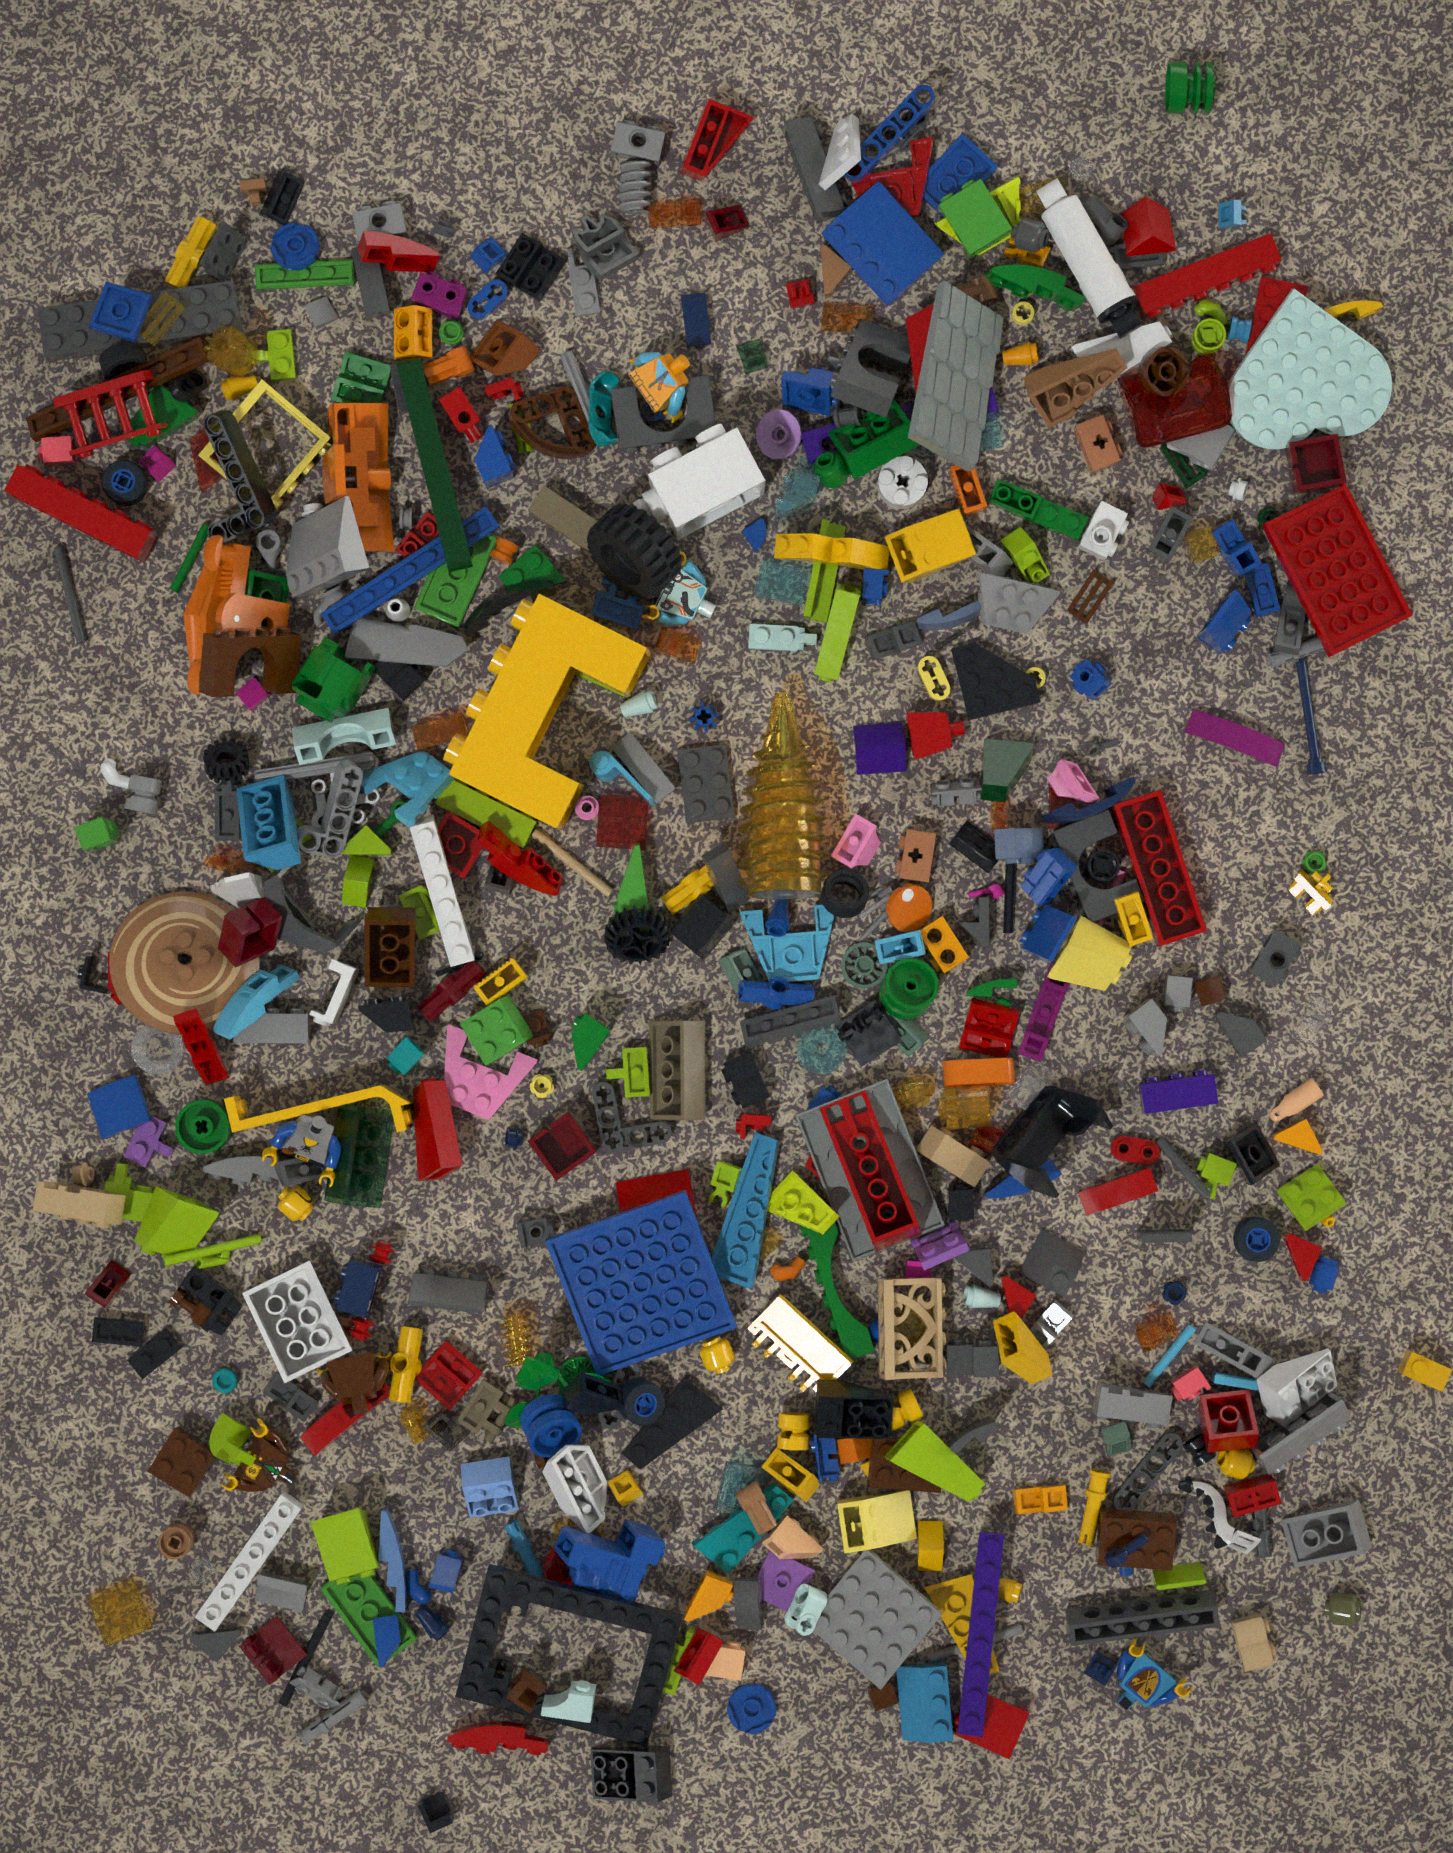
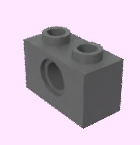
[1146,506,1193,565]
[1247,929,1301,987]

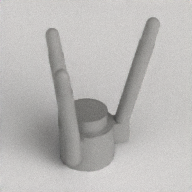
[846,886,893,943]

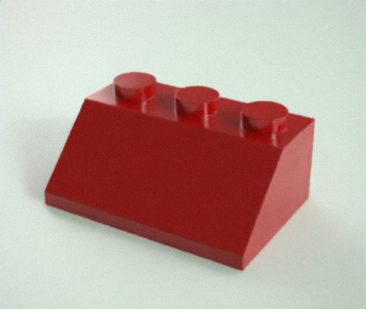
[616,1169,697,1218]

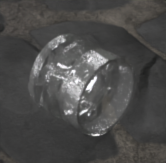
[131,1025,186,1075]

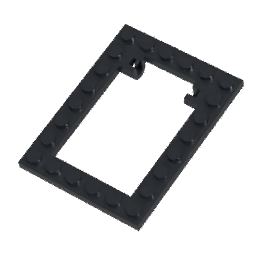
[455,1564,683,1747]

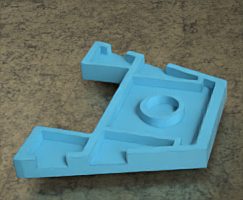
[360,750,454,828]
[740,905,834,982]

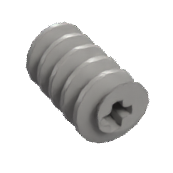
[619,161,651,215]

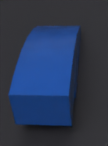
[983,1157,1062,1199]

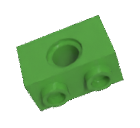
[74,817,120,853]

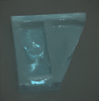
[714,1461,771,1513]

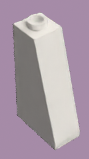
[1069,321,1173,391]

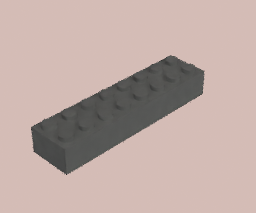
[37,280,243,362]

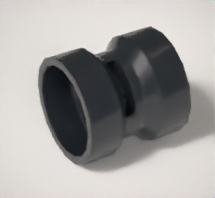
[1183,1433,1217,1467]

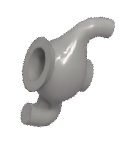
[256,522,282,574]
[313,583,361,627]

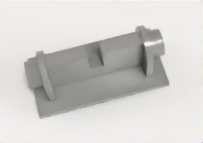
[930,778,981,807]
[290,1666,343,1709]

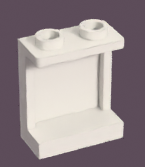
[309,959,360,1027]

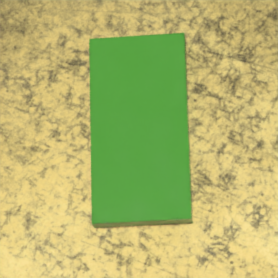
[414,534,497,628]
[320,1575,419,1668]

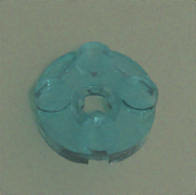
[797,1027,846,1074]

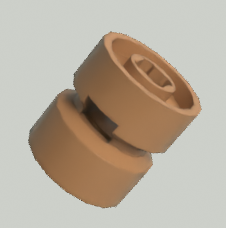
[158,1522,195,1559]

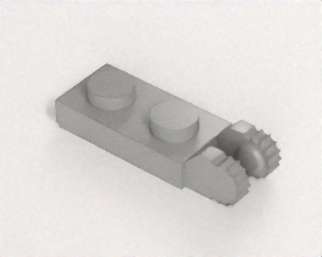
[567,248,601,317]

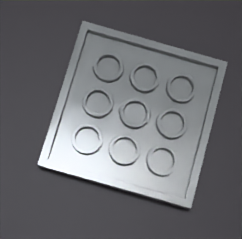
[805,1550,943,1690]

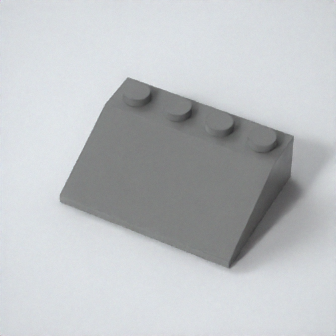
[286,496,369,598]
[1250,1392,1350,1474]

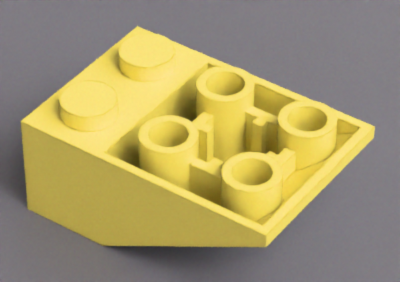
[836,1490,917,1553]

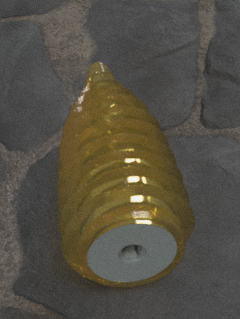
[736,692,832,900]

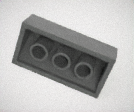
[783,117,848,224]

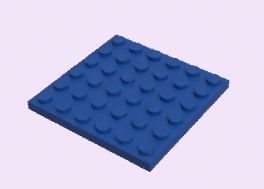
[545,1190,737,1375]

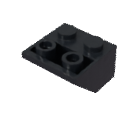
[358,996,415,1033]

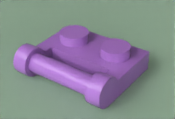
[910,1220,969,1271]

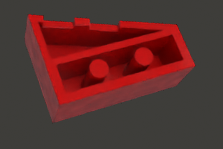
[679,99,754,181]

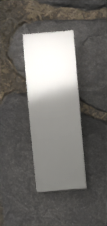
[611,732,676,804]

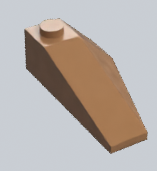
[1023,348,1127,428]

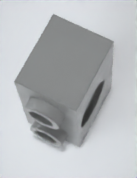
[611,120,666,166]
[352,201,408,243]

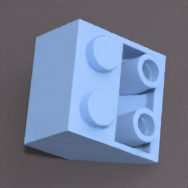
[461,1456,519,1518]

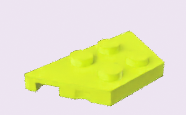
[935,176,1021,256]

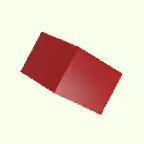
[1282,1232,1322,1281]
[1000,1275,1036,1319]

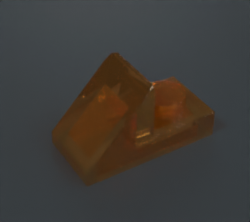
[655,626,702,664]
[1135,1312,1179,1352]

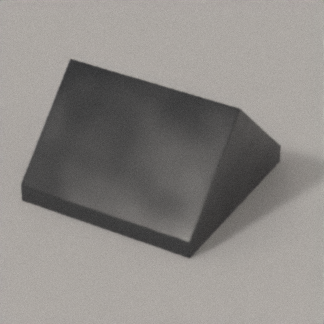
[670,893,735,961]
[1223,1123,1280,1185]

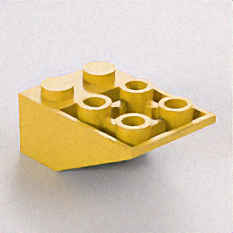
[885,509,977,583]

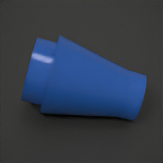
[765,899,790,937]

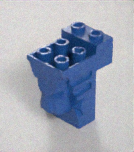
[554,1519,665,1601]

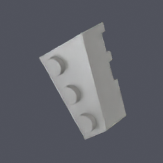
[1092,1382,1173,1429]

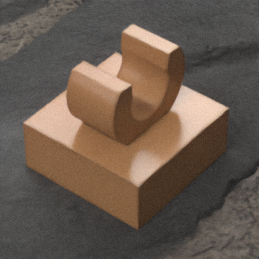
[239,178,268,206]

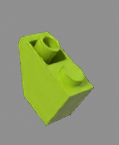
[1000,527,1050,584]

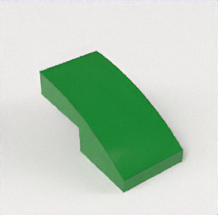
[966,979,1018,997]

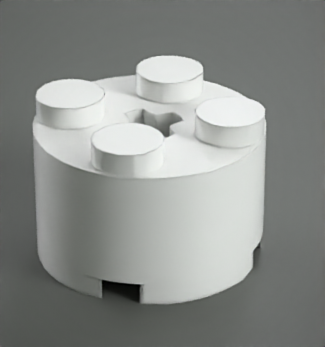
[877,456,928,509]

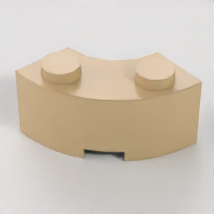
[916,1125,991,1187]

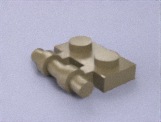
[456,1379,519,1443]

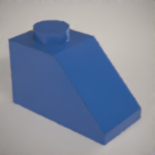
[429,1549,464,1593]

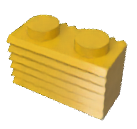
[474,958,528,1006]

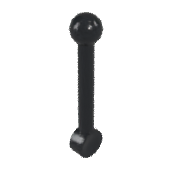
[436,951,484,977]

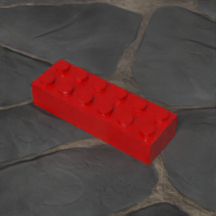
[4,464,158,564]
[1111,790,1207,947]

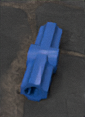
[737,977,815,1010]

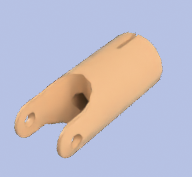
[1270,1078,1324,1122]

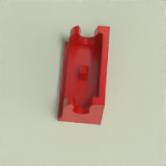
[1223,1473,1282,1517]

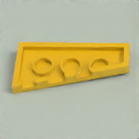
[924,1574,999,1674]

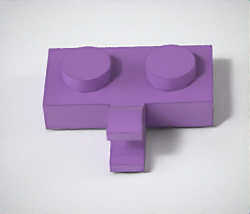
[123,1114,175,1168]

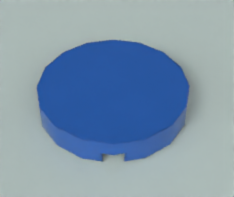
[270,223,320,271]
[727,1683,776,1734]

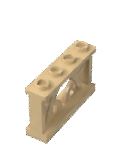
[878,1277,946,1380]

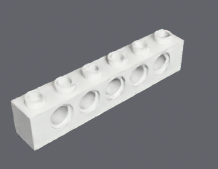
[195,1491,304,1631]

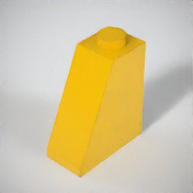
[993,1312,1053,1385]

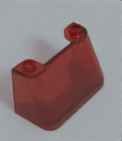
[1117,353,1232,448]

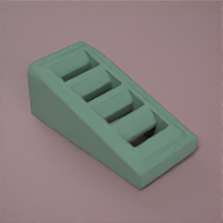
[1101,1421,1131,1457]

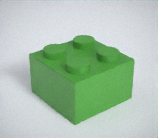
[460,994,534,1066]

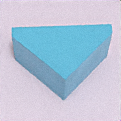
[875,930,926,964]

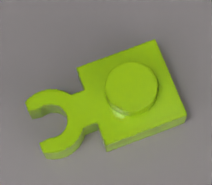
[709,1160,742,1207]

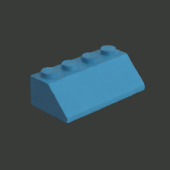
[237,774,301,870]

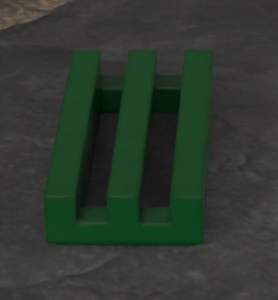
[1159,443,1207,489]

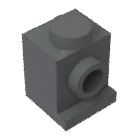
[517,1217,555,1248]

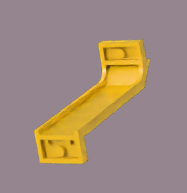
[224,1084,413,1133]

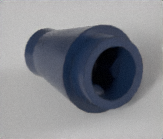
[415,1605,451,1642]

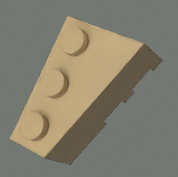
[33,1181,126,1229]

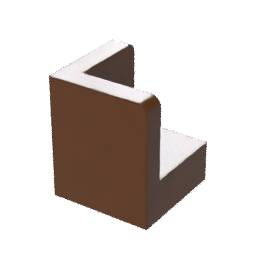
[506,1668,547,1713]

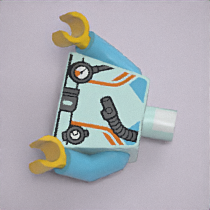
[642,550,717,626]

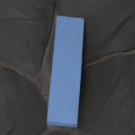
[378,1508,407,1612]

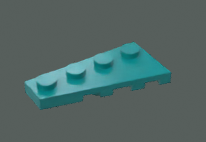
[691,1483,794,1574]

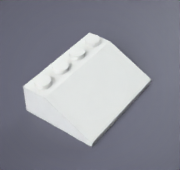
[242,1261,352,1383]

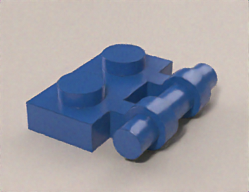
[590,575,648,631]

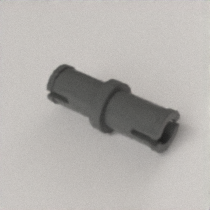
[1251,1508,1272,1558]

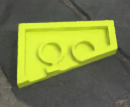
[768,1170,840,1235]

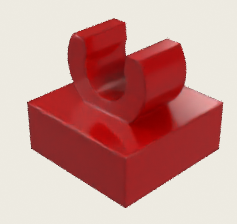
[786,279,815,309]

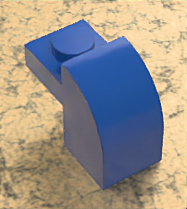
[1210,519,1262,576]

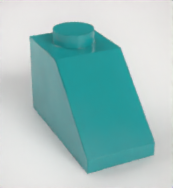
[387,1037,427,1075]

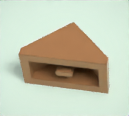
[820,245,852,299]

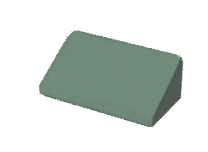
[718,947,763,1004]
[884,1011,929,1057]

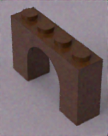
[199,626,301,697]

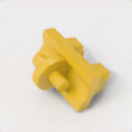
[1288,869,1333,915]

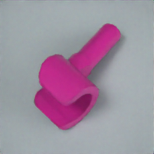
[968,884,1005,900]

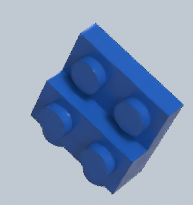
[781,367,837,416]

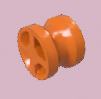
[489,537,519,566]

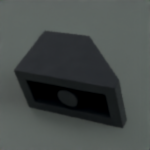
[564,1372,623,1415]

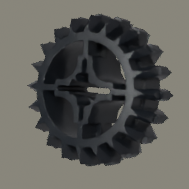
[604,905,671,965]

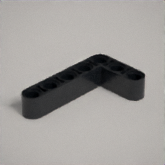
[204,409,277,544]

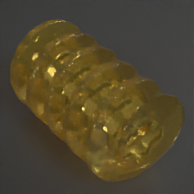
[497,1313,535,1367]

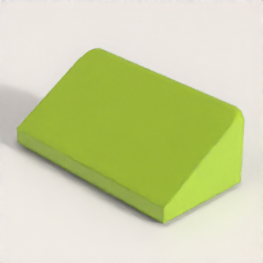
[1152,1562,1206,1590]

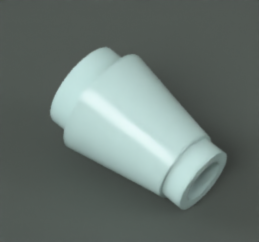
[620,689,658,718]
[963,1284,1001,1308]

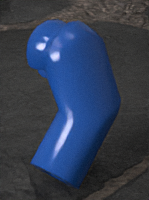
[406,1570,432,1604]

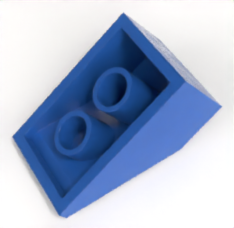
[1196,589,1252,654]
[1019,905,1076,963]

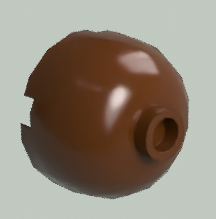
[1138,347,1189,396]

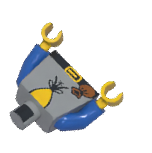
[262,1115,341,1187]

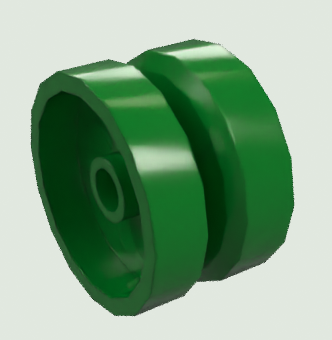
[879,958,939,1020]
[175,1099,233,1154]

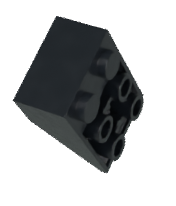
[814,1380,894,1439]
[590,1745,672,1803]

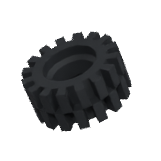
[203,738,250,785]

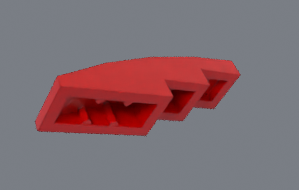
[173,1008,229,1085]

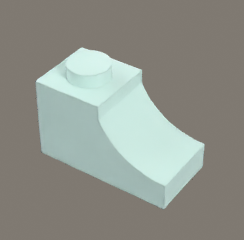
[541,1680,596,1723]

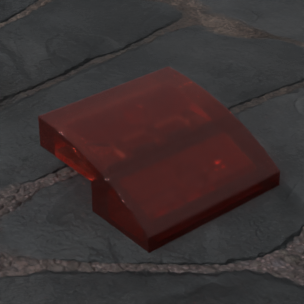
[596,794,649,850]

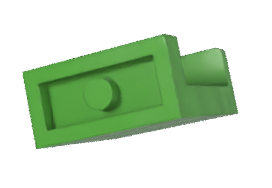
[938,179,1012,260]

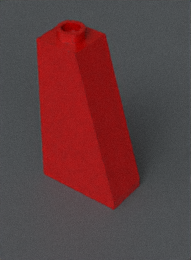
[413,1078,463,1181]

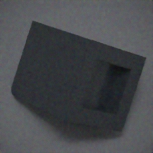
[418,1792,454,1833]

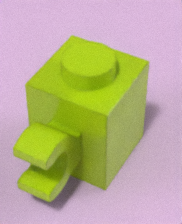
[1196,1152,1237,1199]

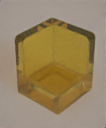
[1184,527,1217,564]

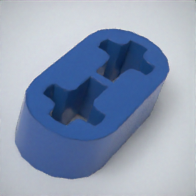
[467,279,508,320]

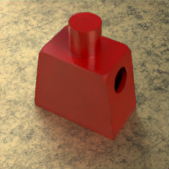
[438,386,484,444]
[906,712,965,761]

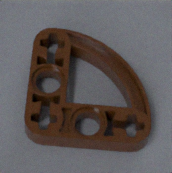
[508,386,595,459]

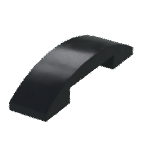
[465,580,556,636]

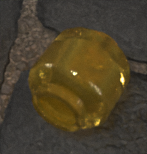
[894,1075,933,1110]

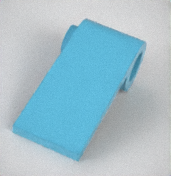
[589,751,656,807]

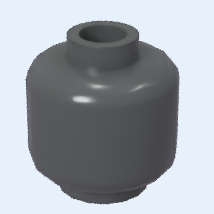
[1011,218,1049,253]

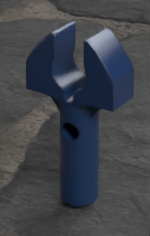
[1104,1534,1148,1568]

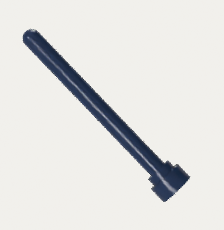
[1296,658,1327,775]

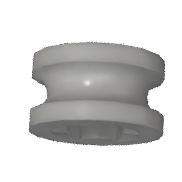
[399,507,414,529]

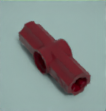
[417,960,487,1022]

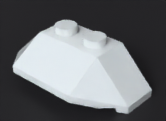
[542,1445,607,1533]

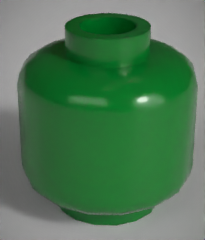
[814,451,850,488]

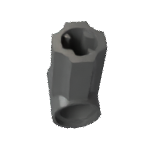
[1083,195,1128,246]

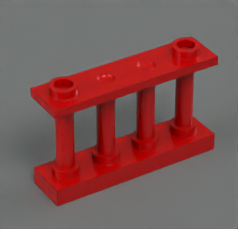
[52,370,168,459]

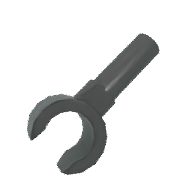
[1085,738,1120,757]

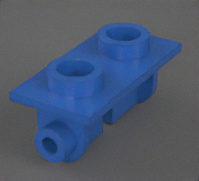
[811,1433,841,1484]

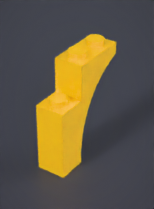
[774,533,889,570]

